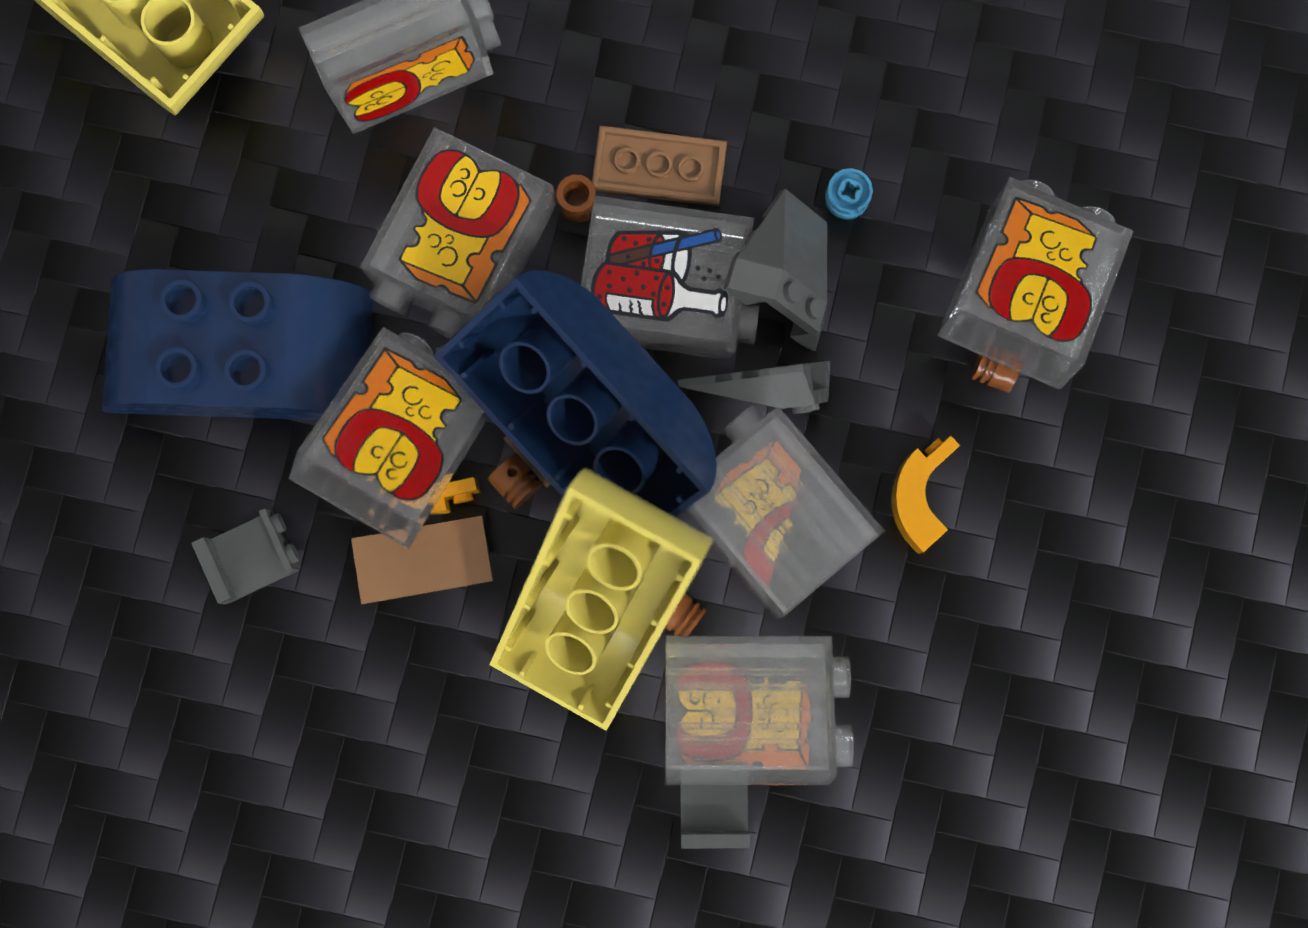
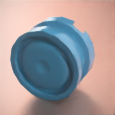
[825,168,873,220]

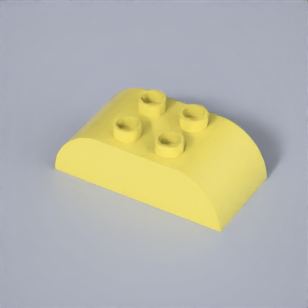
[34,0,264,115]
[489,468,714,731]

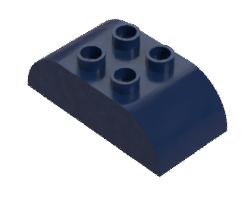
[102,269,373,421]
[433,270,717,517]

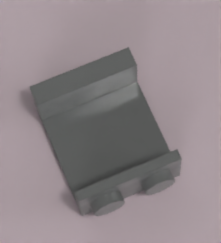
[191,508,300,604]
[680,757,750,849]

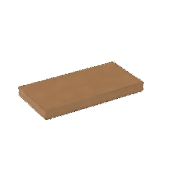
[592,126,727,207]
[351,516,494,604]

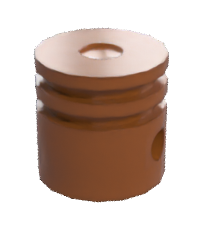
[556,174,597,223]
[971,342,1024,393]
[487,453,544,509]
[665,593,707,642]

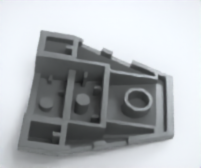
[723,189,827,352]
[678,361,830,414]

